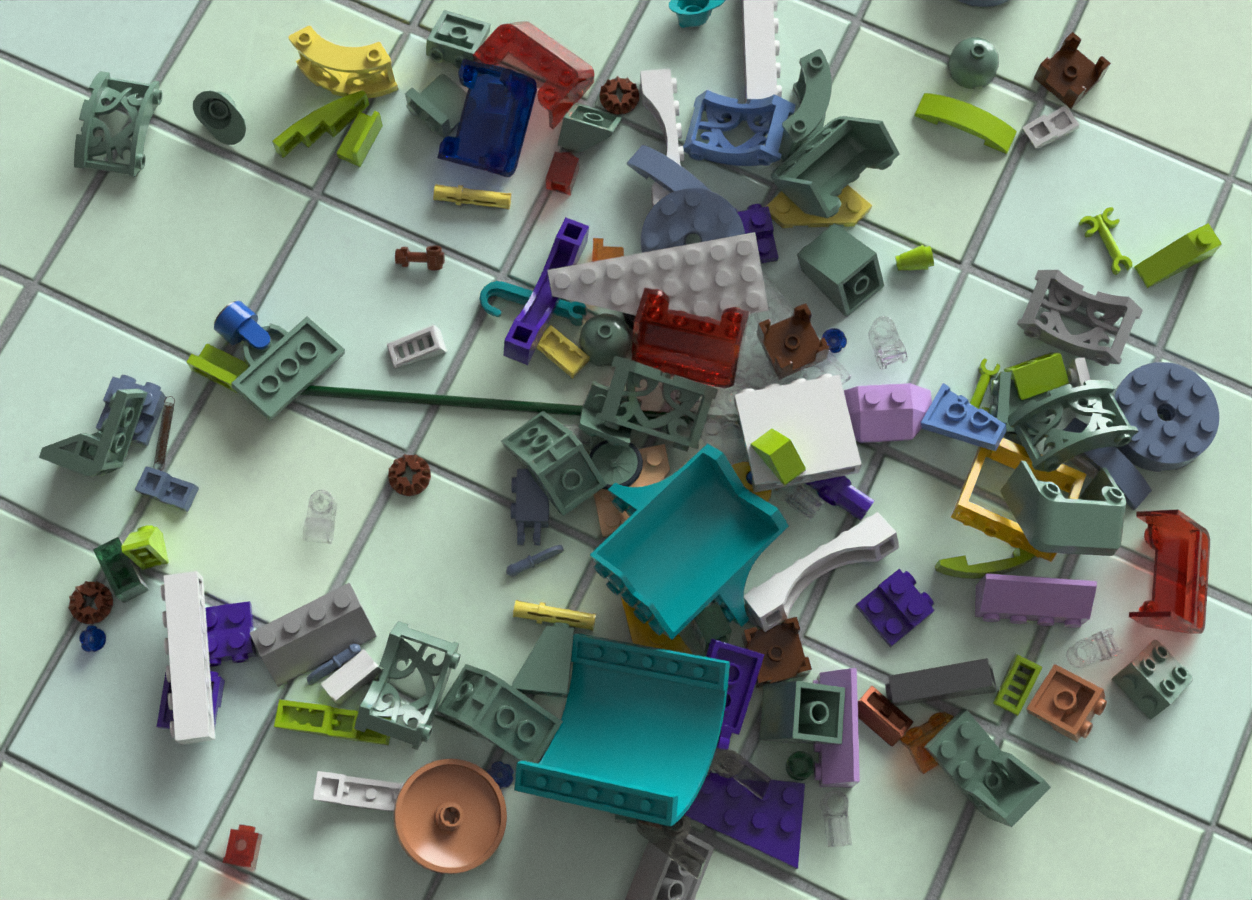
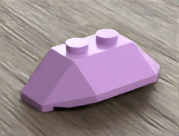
[844,383,932,443]

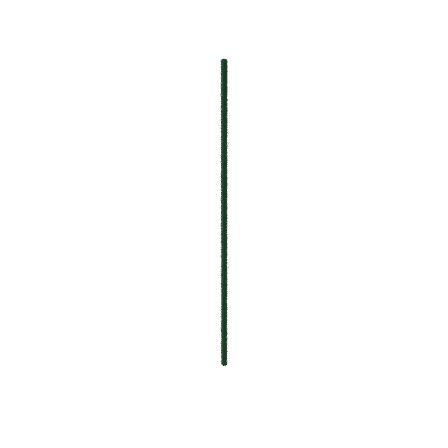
[300,385,741,428]

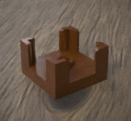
[1034,32,1111,109]
[757,303,829,380]
[742,617,812,688]

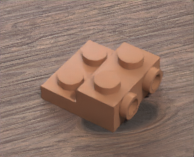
[1026,664,1107,742]

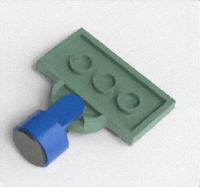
[214,301,345,421]

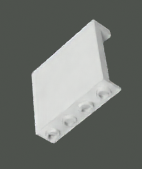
[734,374,862,493]

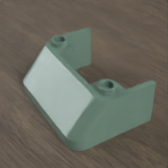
[1000,461,1126,556]

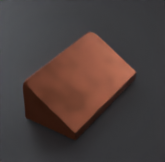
[858,686,914,746]

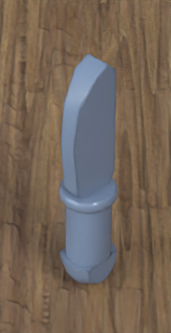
[506,545,564,577]
[307,644,361,685]

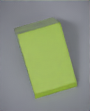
[750,428,806,486]

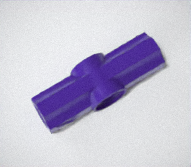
[805,476,874,521]

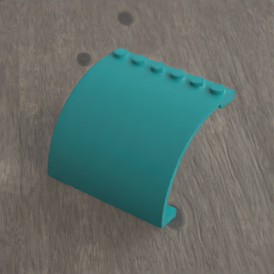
[514,633,730,827]

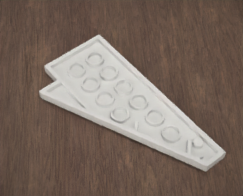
[547,232,769,340]

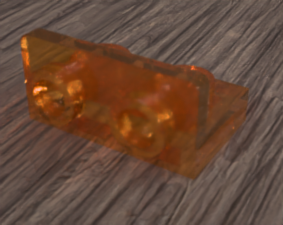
[900,711,954,774]

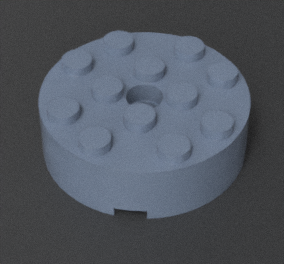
[641,188,745,253]
[1107,362,1219,472]

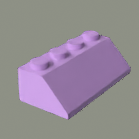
[975,574,1097,628]
[813,668,860,788]

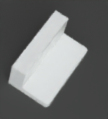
[321,649,381,706]

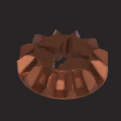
[600,76,639,114]
[388,454,431,496]
[68,581,113,624]

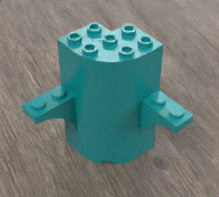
[590,443,789,640]

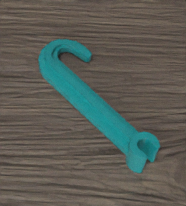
[479,281,587,326]

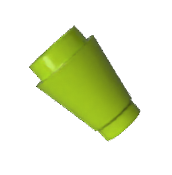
[895,245,934,271]

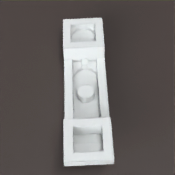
[313,771,404,812]

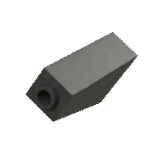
[885,658,997,706]

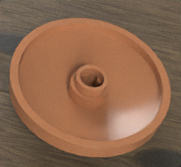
[393,759,507,874]

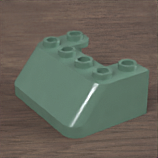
[771,116,900,218]

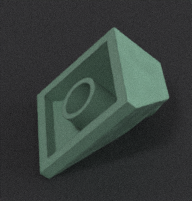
[558,103,623,153]

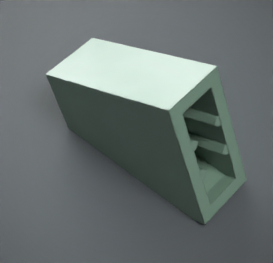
[512,622,574,698]

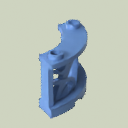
[683,90,796,166]

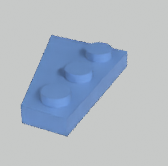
[921,383,1007,451]

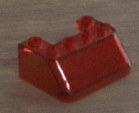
[473,21,595,130]
[631,287,750,388]

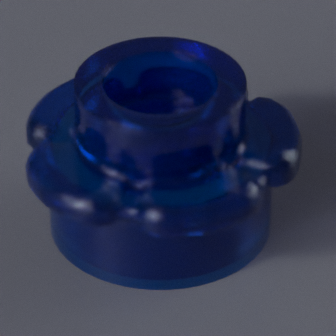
[822,328,847,353]
[79,625,106,652]
[487,761,514,789]

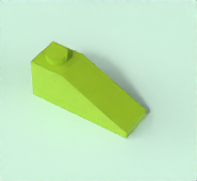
[1134,223,1222,288]
[121,525,169,570]

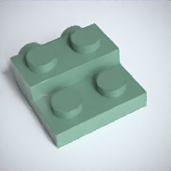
[426,10,491,69]

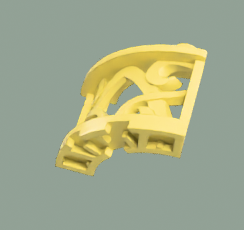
[288,26,399,98]

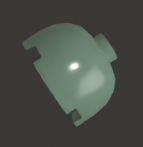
[948,37,999,89]
[579,313,631,367]

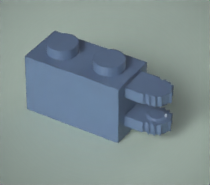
[511,469,549,545]

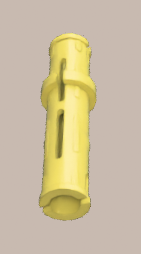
[433,184,511,210]
[513,600,596,631]

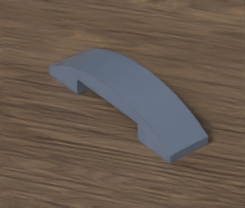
[627,145,710,193]
[1063,417,1152,510]

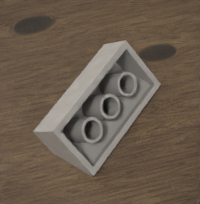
[250,583,377,687]
[625,823,715,900]

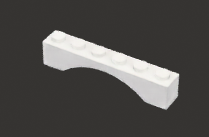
[640,69,684,208]
[744,512,899,632]

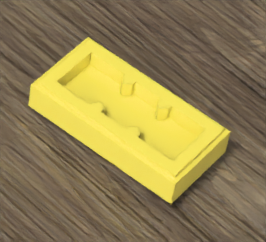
[537,325,590,379]

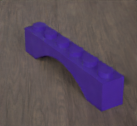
[503,217,589,365]

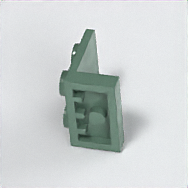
[578,381,642,447]

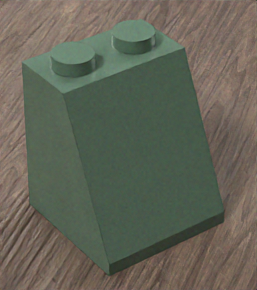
[797,223,884,317]
[760,681,845,744]

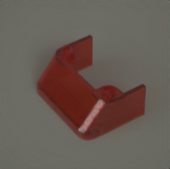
[1129,509,1210,634]

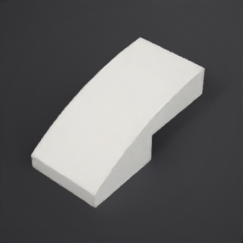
[1022,105,1079,149]

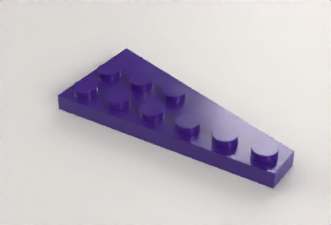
[684,772,805,869]

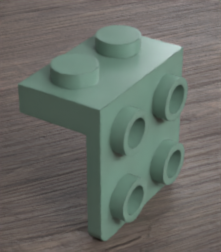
[405,74,477,138]
[989,372,1047,437]
[1112,640,1193,720]

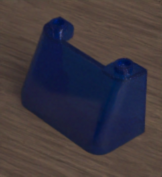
[437,59,537,177]

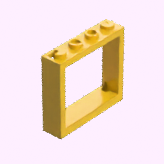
[951,438,1087,562]

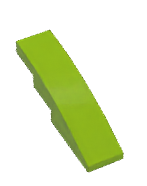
[272,90,369,158]
[274,699,391,746]

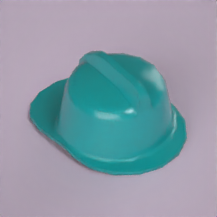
[669,0,726,28]

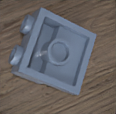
[96,374,167,446]

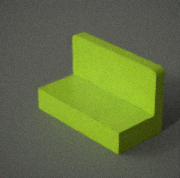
[336,111,383,167]
[186,344,249,393]
[1004,352,1069,400]

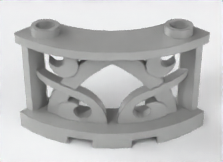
[1017,270,1143,366]

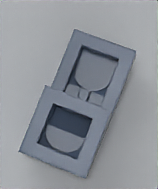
[135,466,199,512]

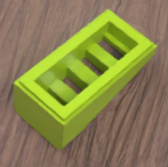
[993,653,1043,716]

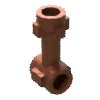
[395,245,445,271]

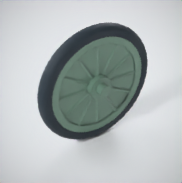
[589,440,643,490]

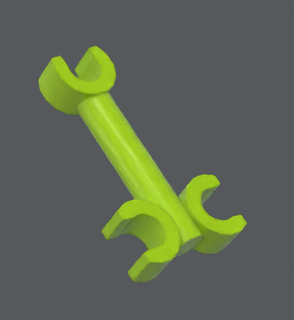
[1079,207,1133,275]
[970,358,1000,413]

